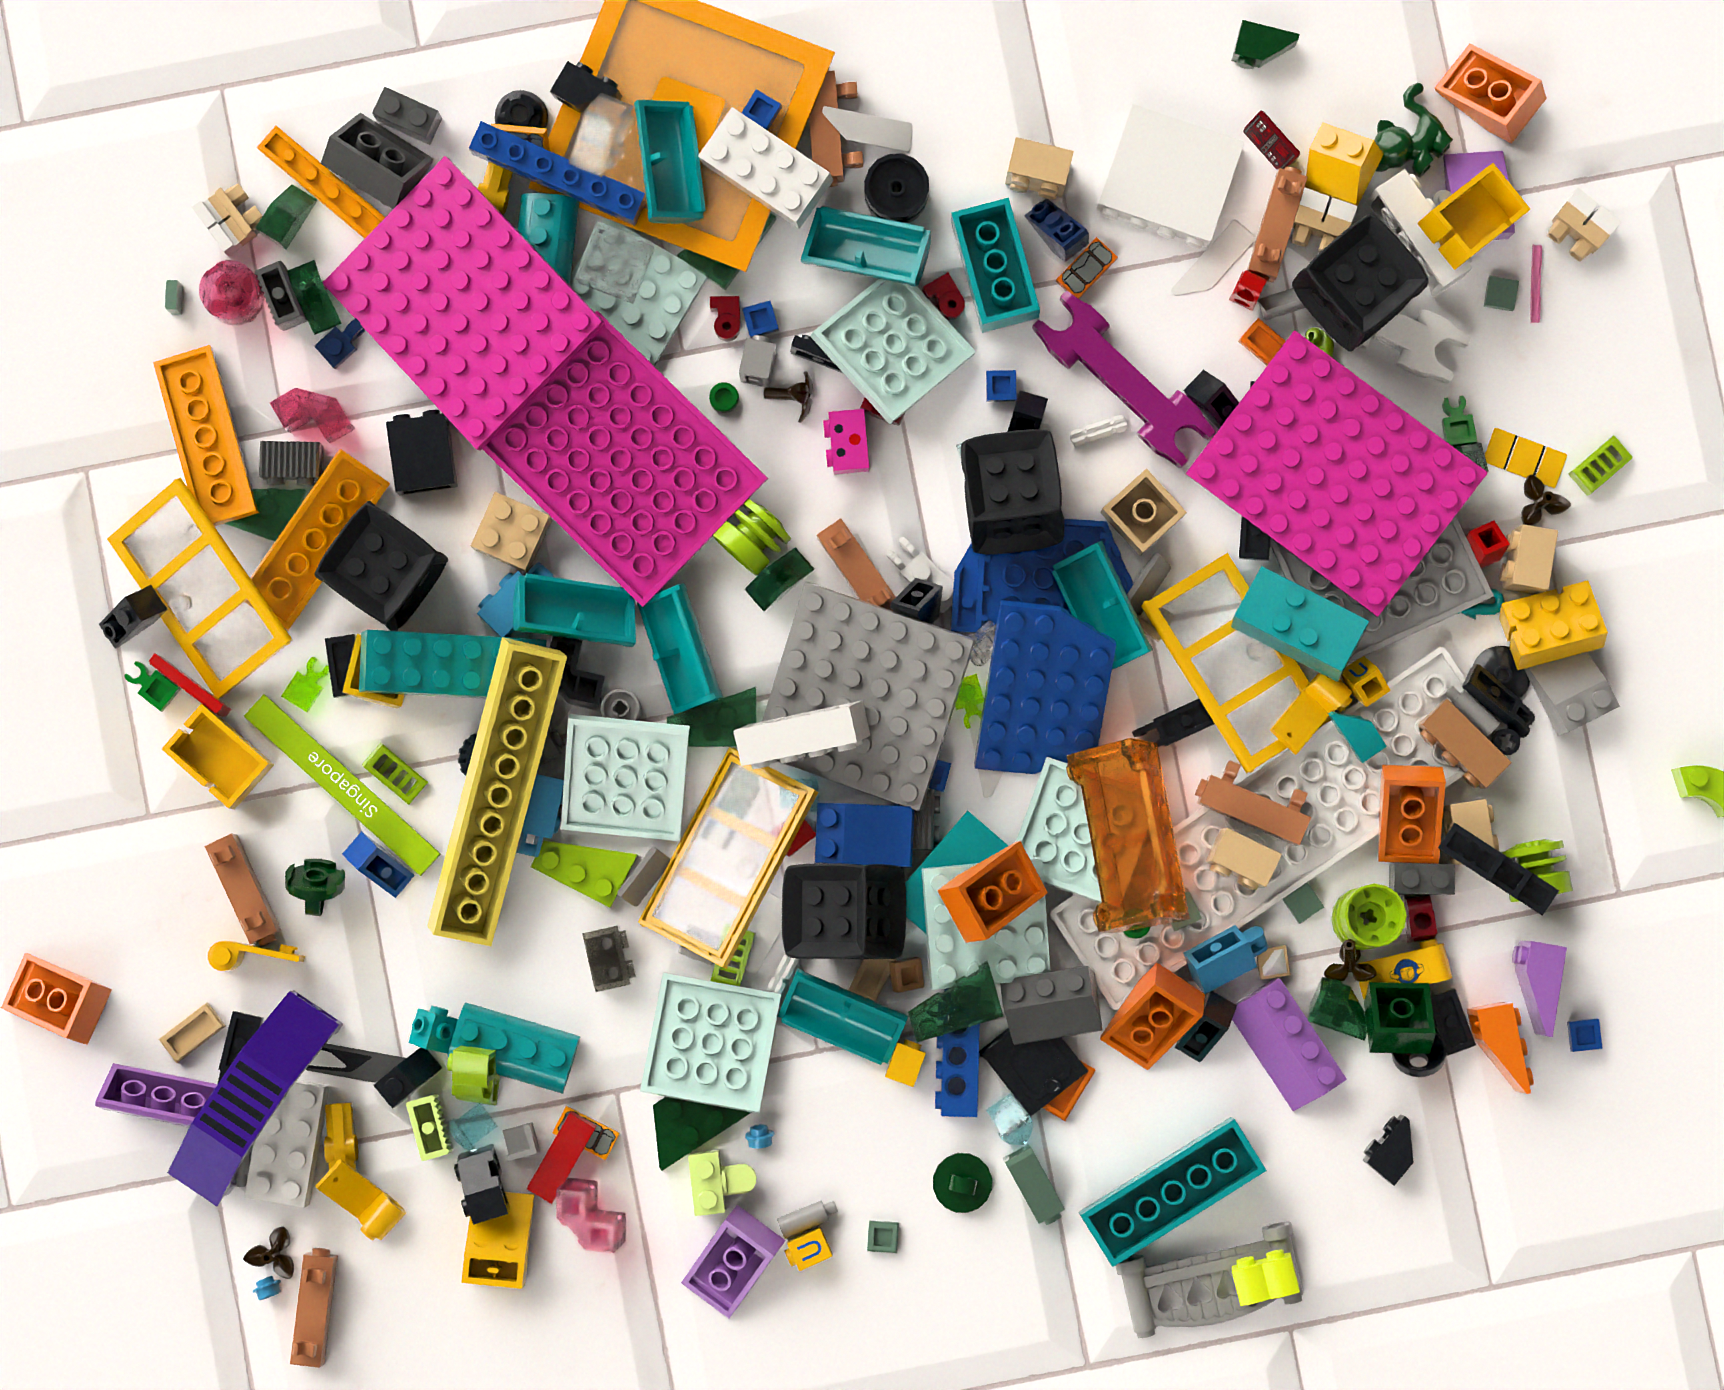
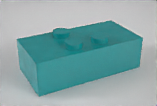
[951,197,1040,333]
[1231,566,1369,682]
[905,810,1008,934]

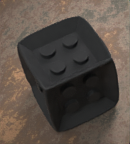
[1292,213,1429,352]
[961,429,1064,554]
[314,501,448,631]
[782,863,906,959]

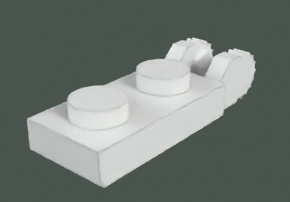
[885,537,963,615]

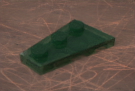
[225,488,307,542]
[667,687,757,747]

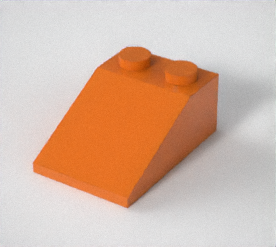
[1435,43,1547,144]
[1378,765,1446,864]
[937,841,1048,943]
[1,953,112,1045]
[1100,963,1205,1070]

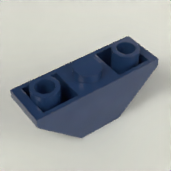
[1024,199,1089,262]

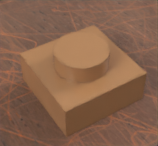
[889,957,924,993]

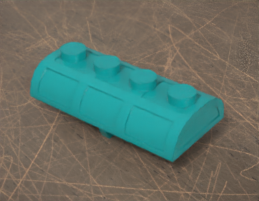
[634,100,706,224]
[518,193,579,285]
[800,206,931,287]
[1052,541,1153,670]
[513,573,636,647]
[637,583,723,715]
[777,968,909,1065]
[448,1002,581,1094]

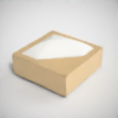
[1256,945,1291,980]

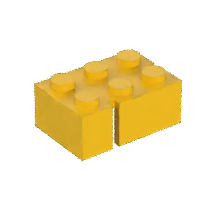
[1417,163,1531,270]
[1499,580,1608,670]
[161,704,274,810]

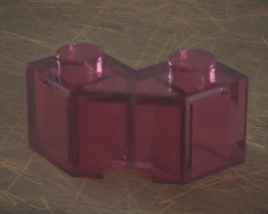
[269,388,356,444]
[556,1177,626,1254]

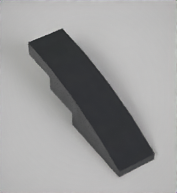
[1438,823,1560,916]

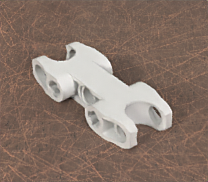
[1316,310,1471,384]

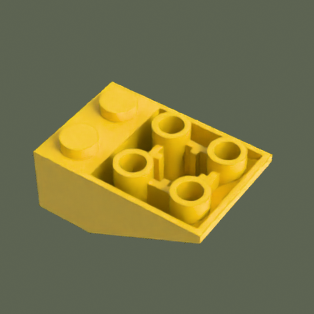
[461,1192,535,1289]

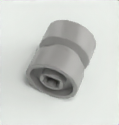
[601,689,642,721]

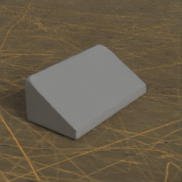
[1258,288,1306,320]
[1127,552,1171,615]
[617,847,670,907]

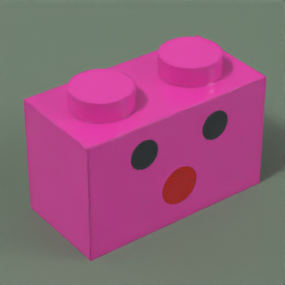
[823,409,869,475]

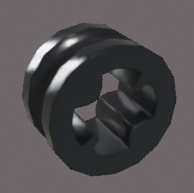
[1491,729,1520,755]

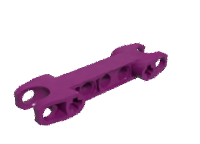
[1032,291,1215,469]

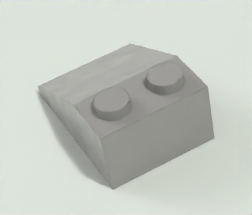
[1525,652,1620,736]

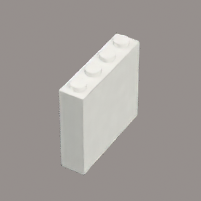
[1096,103,1245,248]

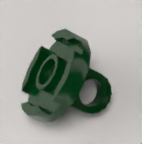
[285,859,345,916]
[933,1152,992,1213]

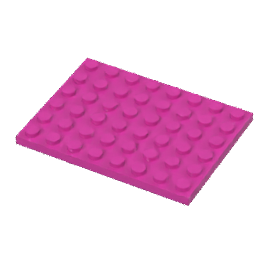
[322,156,606,451]
[483,310,769,607]
[1186,330,1488,617]

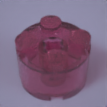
[199,260,264,325]

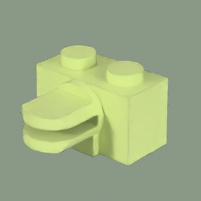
[688,1150,757,1216]

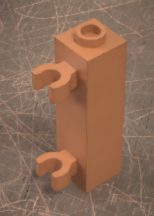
[809,70,863,188]
[1247,166,1308,283]
[816,518,896,611]
[1195,760,1311,846]
[204,833,282,947]
[290,1248,338,1368]

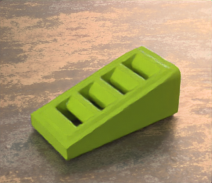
[1568,435,1633,496]
[362,743,428,805]
[710,924,756,986]

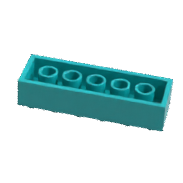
[359,630,547,699]
[1078,1117,1267,1267]

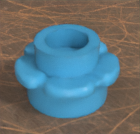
[745,1124,775,1149]
[252,1276,282,1301]

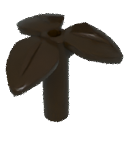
[764,371,813,423]
[1521,475,1571,526]
[1324,939,1377,982]
[243,1226,294,1279]

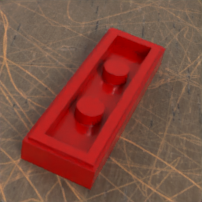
[149,653,232,717]
[526,1111,597,1204]

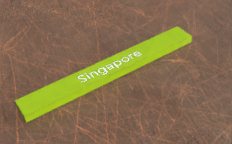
[244,694,441,876]

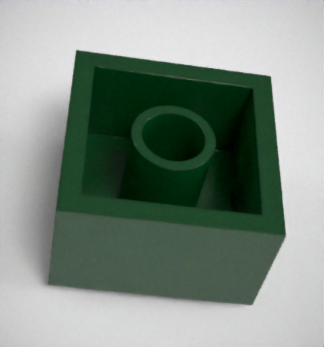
[1364,982,1436,1054]

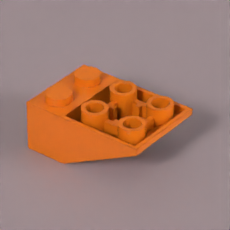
[1467,1002,1534,1094]

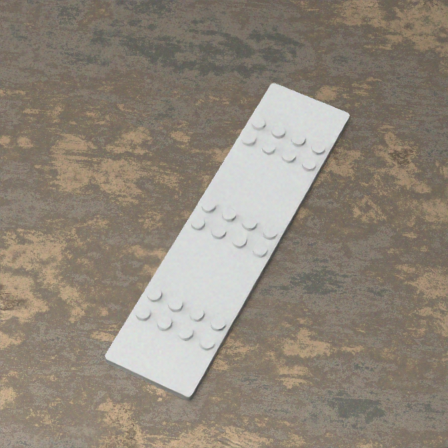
[1049,647,1509,1010]

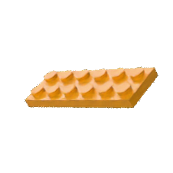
[153,345,258,526]
[245,449,390,631]

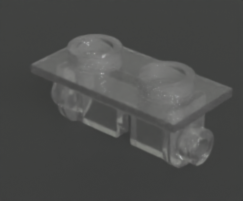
[970,621,997,666]

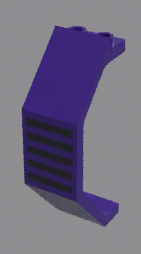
[167,990,344,1207]

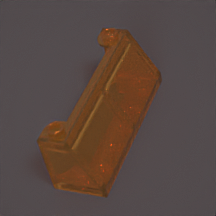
[1066,738,1190,933]

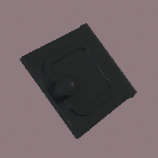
[979,1027,1088,1117]

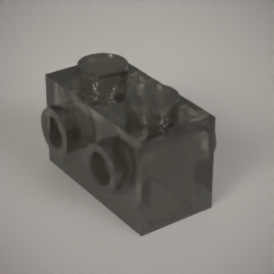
[582,925,636,992]

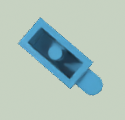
[477,562,554,637]
[516,774,564,857]
[1183,925,1268,994]

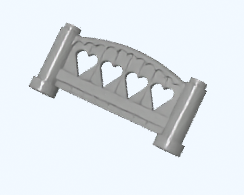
[1116,1221,1303,1338]

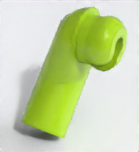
[1305,327,1334,358]

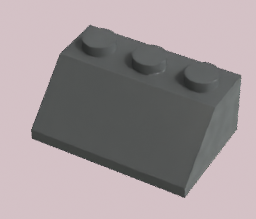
[320,112,434,209]
[1000,966,1103,1045]

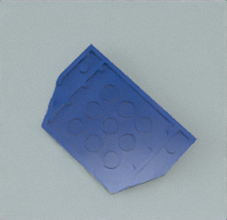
[951,519,1133,635]
[974,600,1116,774]

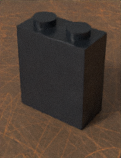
[386,410,458,496]

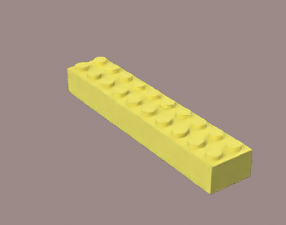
[427,637,567,946]

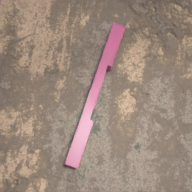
[1530,244,1542,323]

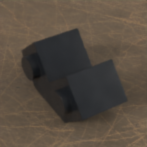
[549,636,605,710]
[454,1144,510,1225]

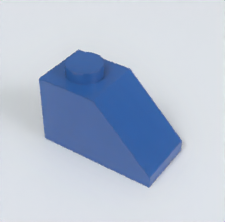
[342,831,415,898]

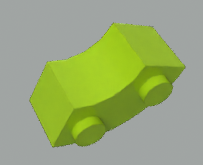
[1671,765,1724,818]
[447,1045,500,1106]

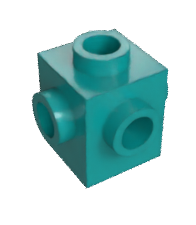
[408,1005,458,1054]

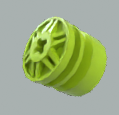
[713,498,791,577]
[1501,839,1573,902]
[1331,883,1407,951]

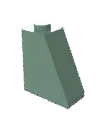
[1002,1144,1065,1225]

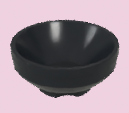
[494,90,548,128]
[1391,1033,1447,1077]

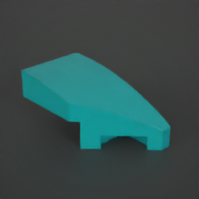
[1328,711,1387,763]

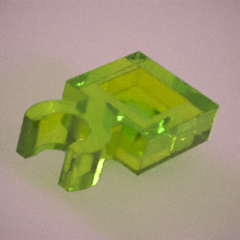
[281,656,329,713]
[955,673,984,730]

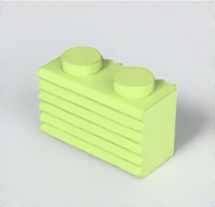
[406,1094,454,1161]

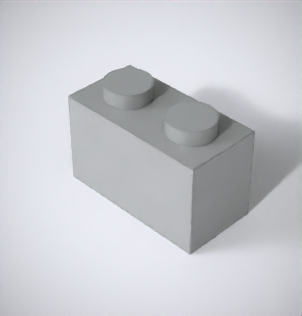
[739,335,777,387]

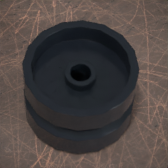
[864,153,929,223]

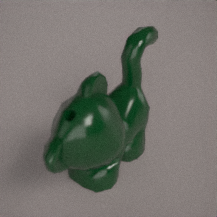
[1374,82,1453,178]

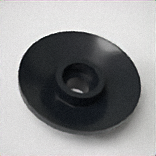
[1472,646,1530,698]

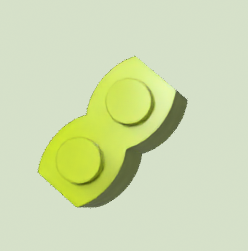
[1232,1249,1300,1306]

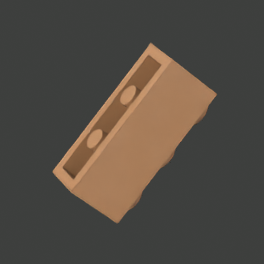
[1417,699,1512,789]

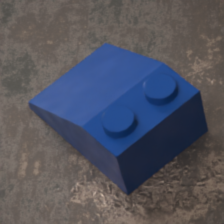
[815,802,914,867]

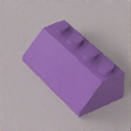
[1232,978,1347,1111]
[95,1063,218,1127]

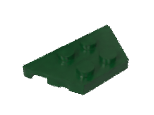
[653,1097,752,1171]

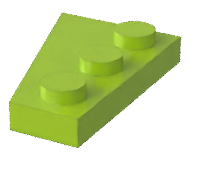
[530,840,638,908]

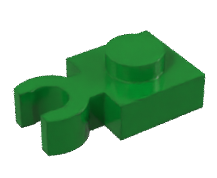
[1441,395,1478,448]
[124,661,181,712]

